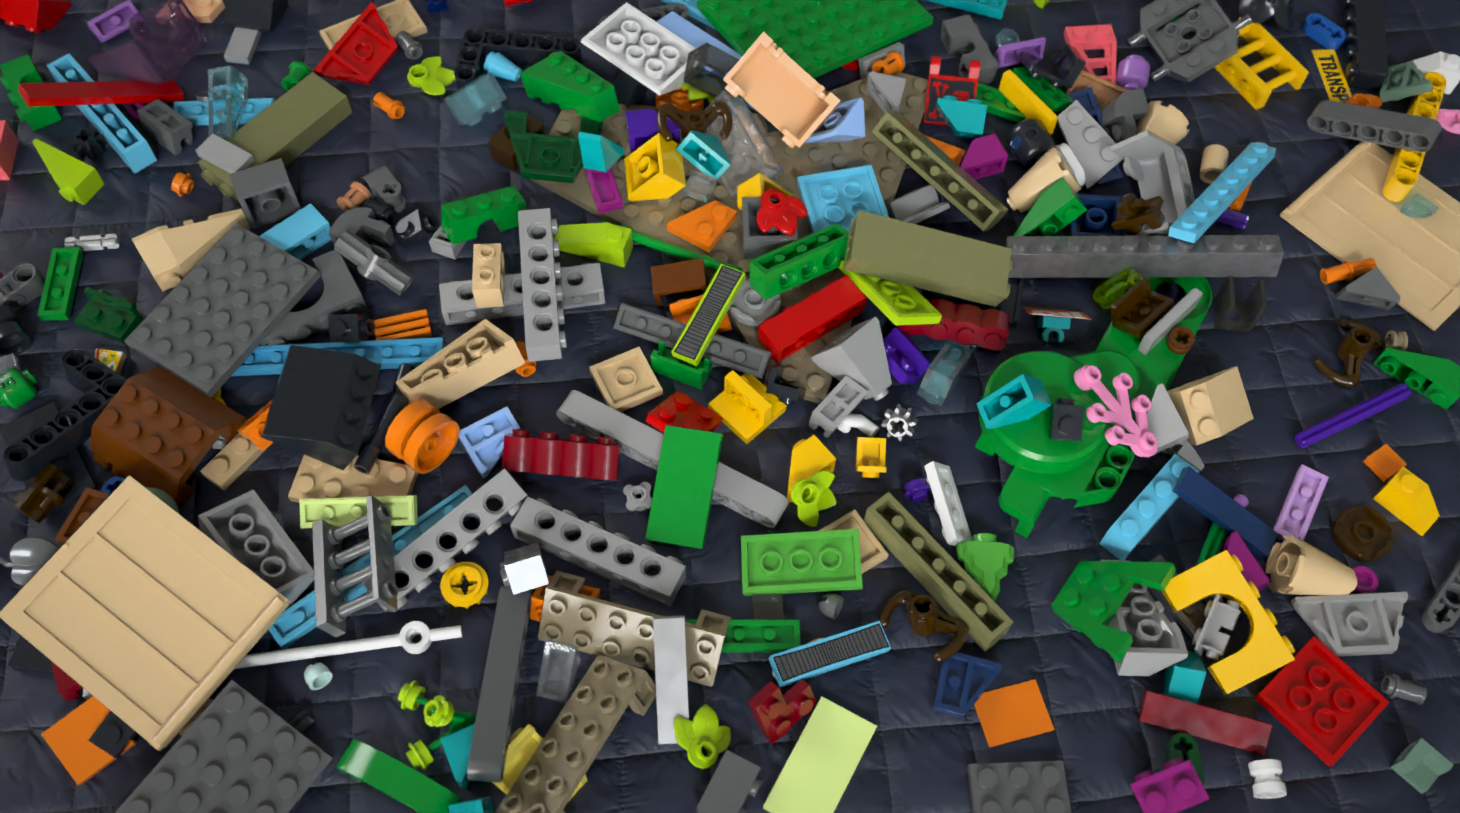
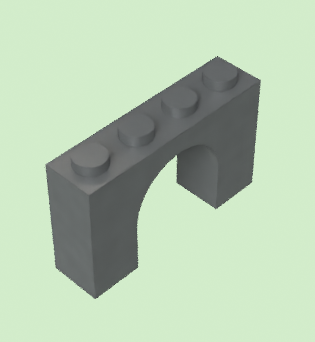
[260,250,367,347]

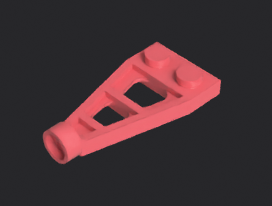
[1063,24,1117,84]

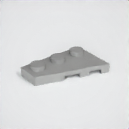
[1057,100,1124,190]

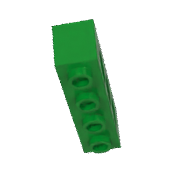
[750,223,849,300]

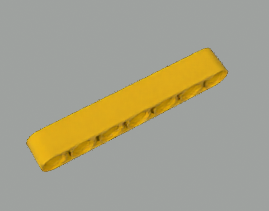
[1382,72,1447,202]

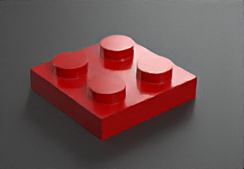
[646,391,723,433]

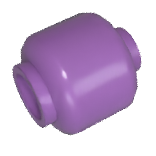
[1116,55,1150,90]

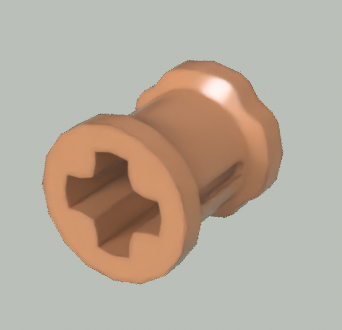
[336,181,371,212]

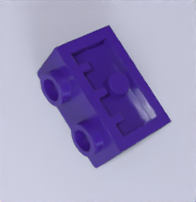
[883,328,932,384]

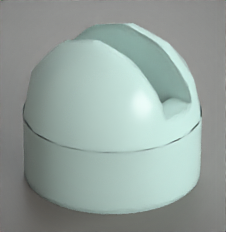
[304,663,332,690]

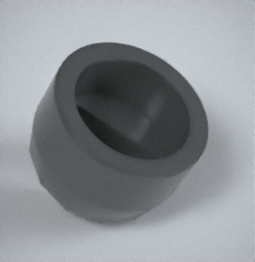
[819,593,844,620]

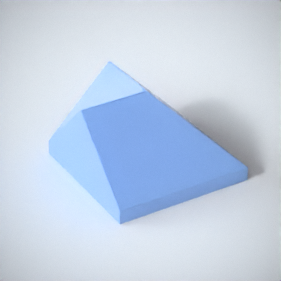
[805,97,865,143]

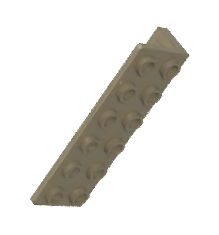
[538,571,731,687]
[496,655,656,813]

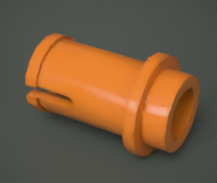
[373,92,405,119]
[515,341,536,377]

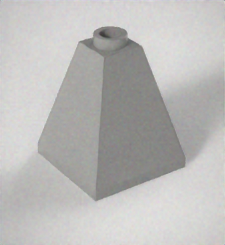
[810,317,892,401]

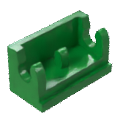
[651,340,712,390]

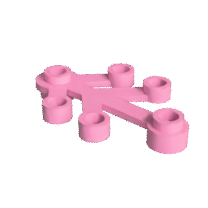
[1074,365,1158,457]

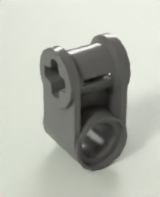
[362,165,406,213]
[0,263,45,312]

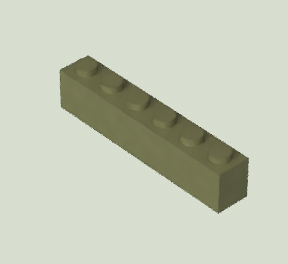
[872,111,1009,231]
[864,492,1013,652]

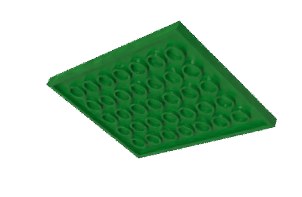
[697,0,934,79]

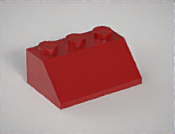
[0,0,72,33]

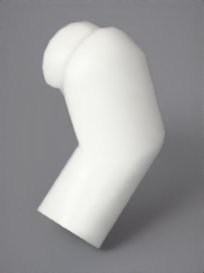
[837,414,879,438]

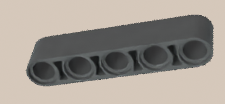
[1307,100,1442,152]

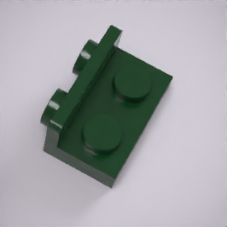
[74,287,143,344]

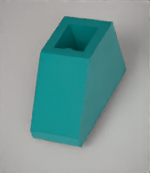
[935,96,987,139]

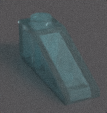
[208,65,248,139]
[917,339,976,407]

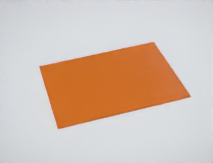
[974,679,1055,748]

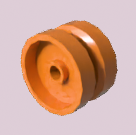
[385,399,460,474]

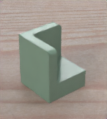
[1390,738,1453,793]

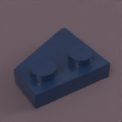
[932,652,1003,719]

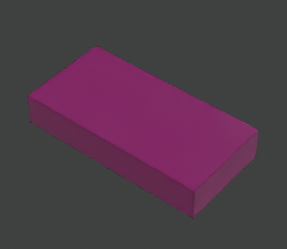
[585,168,624,214]

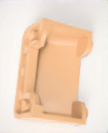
[723,32,841,149]

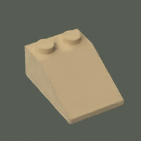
[1167,366,1254,445]

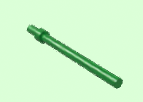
[602,220,743,272]

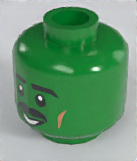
[0,368,38,409]

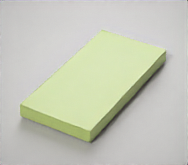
[763,696,877,813]

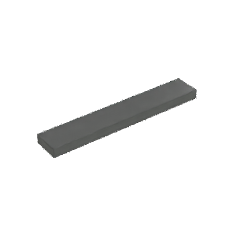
[613,303,772,379]

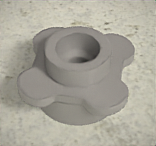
[623,482,652,511]

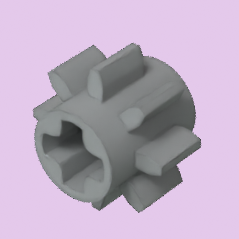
[881,404,918,441]

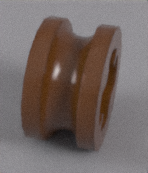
[1166,326,1195,355]

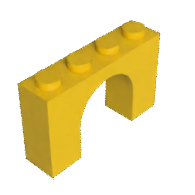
[1161,550,1295,695]

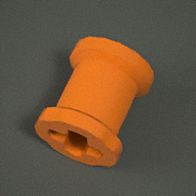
[872,52,905,75]

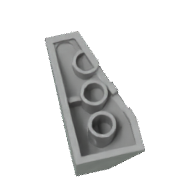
[1101,560,1188,676]

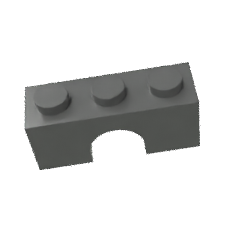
[939,15,999,85]

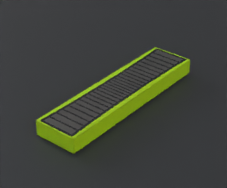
[672,264,746,366]

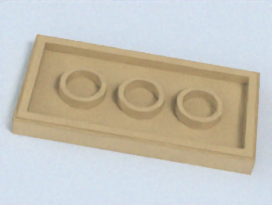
[319,0,427,51]

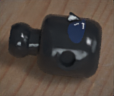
[1007,118,1056,168]

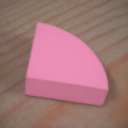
[1436,109,1460,134]

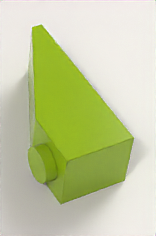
[32,138,105,205]
[554,222,633,268]

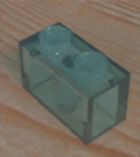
[444,72,507,126]

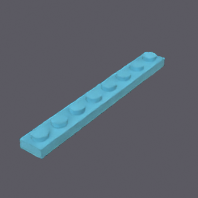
[1169,142,1276,243]

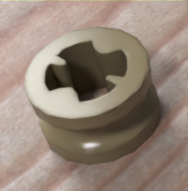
[1384,330,1408,351]

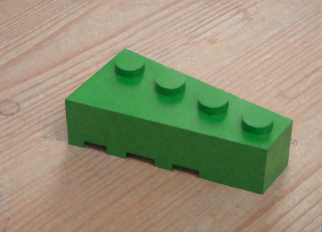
[520,51,620,122]

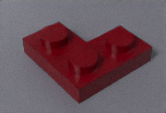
[748,679,817,745]

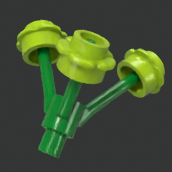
[398,680,477,770]

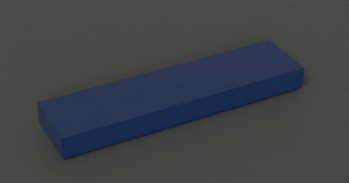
[1173,466,1278,558]

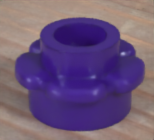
[903,478,931,502]

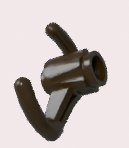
[657,101,733,142]
[1314,318,1382,388]
[879,589,969,662]

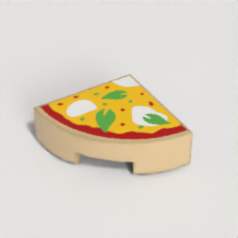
[95,349,127,375]

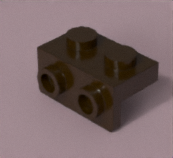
[1111,277,1174,338]

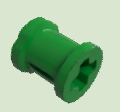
[282,61,311,91]

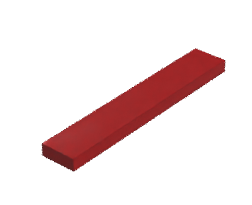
[18,80,184,107]

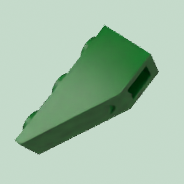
[1013,178,1087,236]
[1373,348,1460,410]

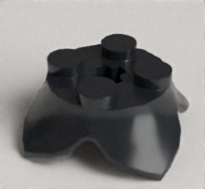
[1239,0,1295,33]

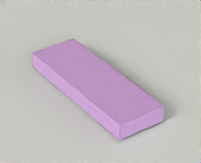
[1273,464,1329,541]

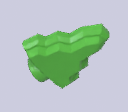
[955,533,1014,602]

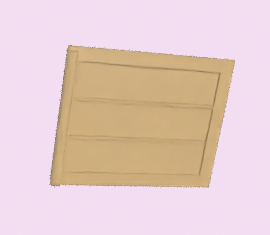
[1280,141,1460,331]
[0,475,290,751]

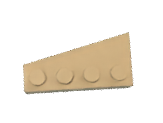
[395,319,525,409]

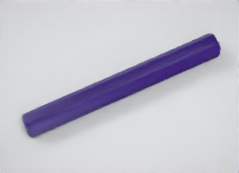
[1294,384,1411,448]

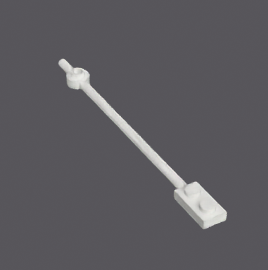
[83,621,463,700]

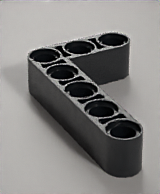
[454,28,582,97]
[3,349,127,481]

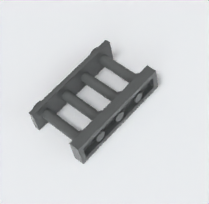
[312,495,398,637]

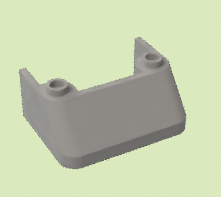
[1110,130,1195,236]

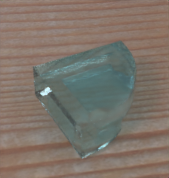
[1399,193,1439,218]

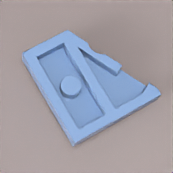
[459,407,520,479]

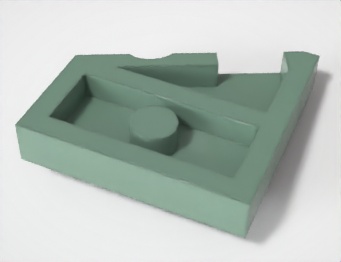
[1380,61,1433,103]

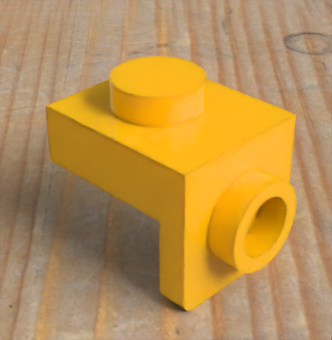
[855,437,887,478]

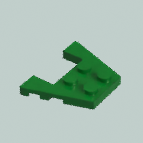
[1051,561,1176,663]

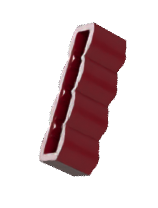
[897,297,1009,350]
[502,429,621,480]

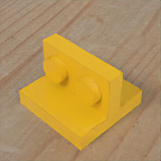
[708,370,787,444]

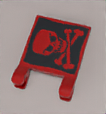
[923,56,981,126]

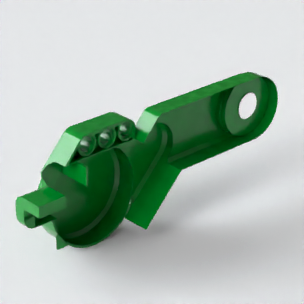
[975,277,1212,538]

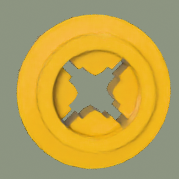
[440,562,489,609]

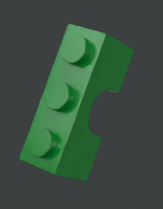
[0,54,62,131]
[442,186,526,245]

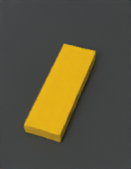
[999,69,1058,135]

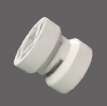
[1248,759,1287,799]

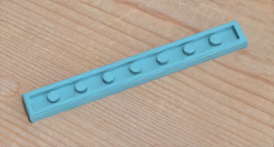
[268,485,473,650]

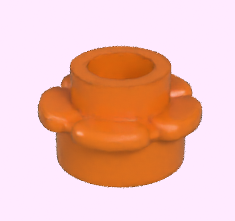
[171,172,195,197]

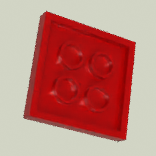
[1254,636,1389,767]

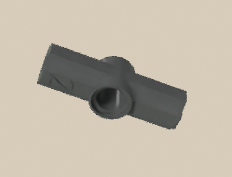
[334,229,414,296]

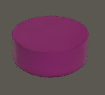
[1351,566,1379,594]

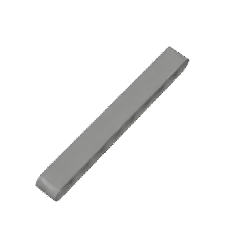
[556,390,789,528]

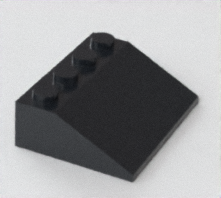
[261,345,381,470]

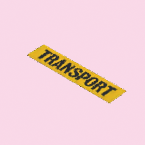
[1312,49,1352,103]

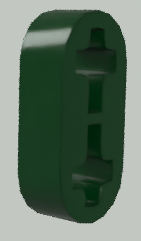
[1165,732,1204,785]

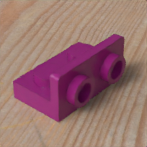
[1130,758,1210,813]

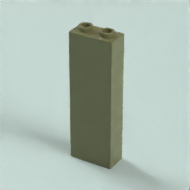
[198,72,352,202]
[843,210,1013,307]

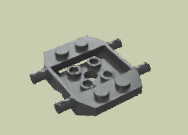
[1127,0,1252,82]

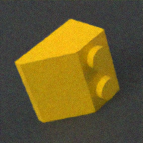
[624,133,686,201]

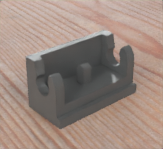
[137,99,193,155]

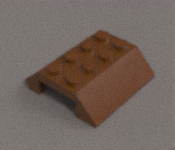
[90,366,247,504]

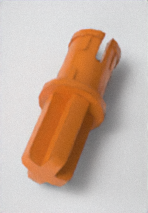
[1320,258,1377,285]

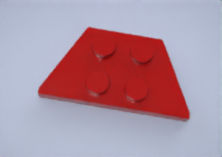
[314,2,398,85]

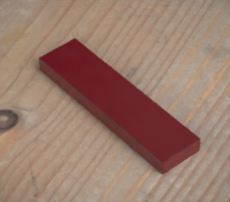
[1138,689,1272,755]

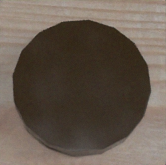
[1332,506,1394,562]

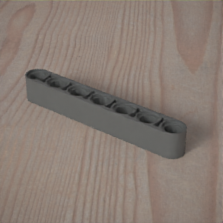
[467,585,532,783]

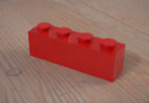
[758,275,866,364]

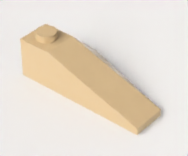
[132,209,251,292]

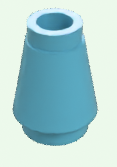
[484,52,522,82]

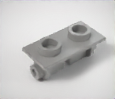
[1193,594,1241,661]

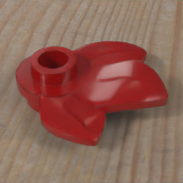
[756,189,808,237]

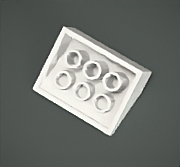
[581,2,704,95]

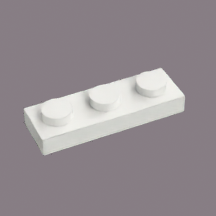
[924,461,972,546]

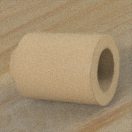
[1200,144,1229,184]

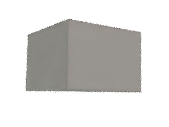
[866,72,906,113]

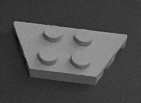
[1291,592,1408,656]

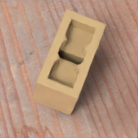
[472,243,505,308]

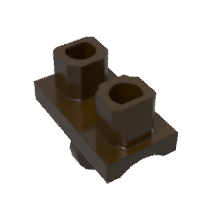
[1111,193,1165,236]
[13,463,74,524]

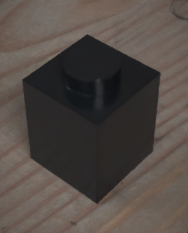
[613,69,648,106]

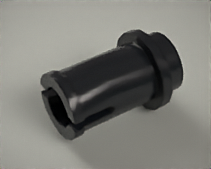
[363,198,397,225]

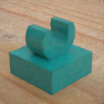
[1037,316,1071,342]

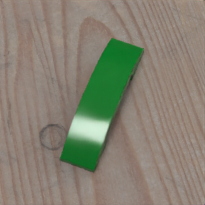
[336,739,461,813]

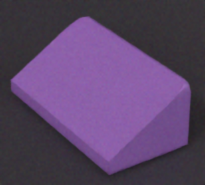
[87,0,144,44]
[993,37,1046,68]

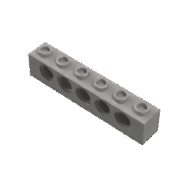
[518,208,567,362]
[439,263,605,325]
[362,468,527,613]
[510,496,686,607]

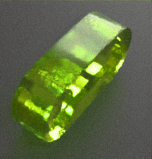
[1093,267,1143,309]

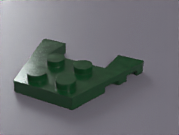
[504,110,603,183]

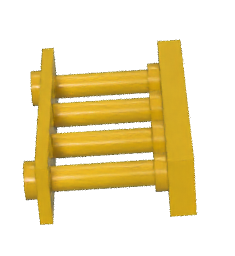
[1214,17,1309,110]

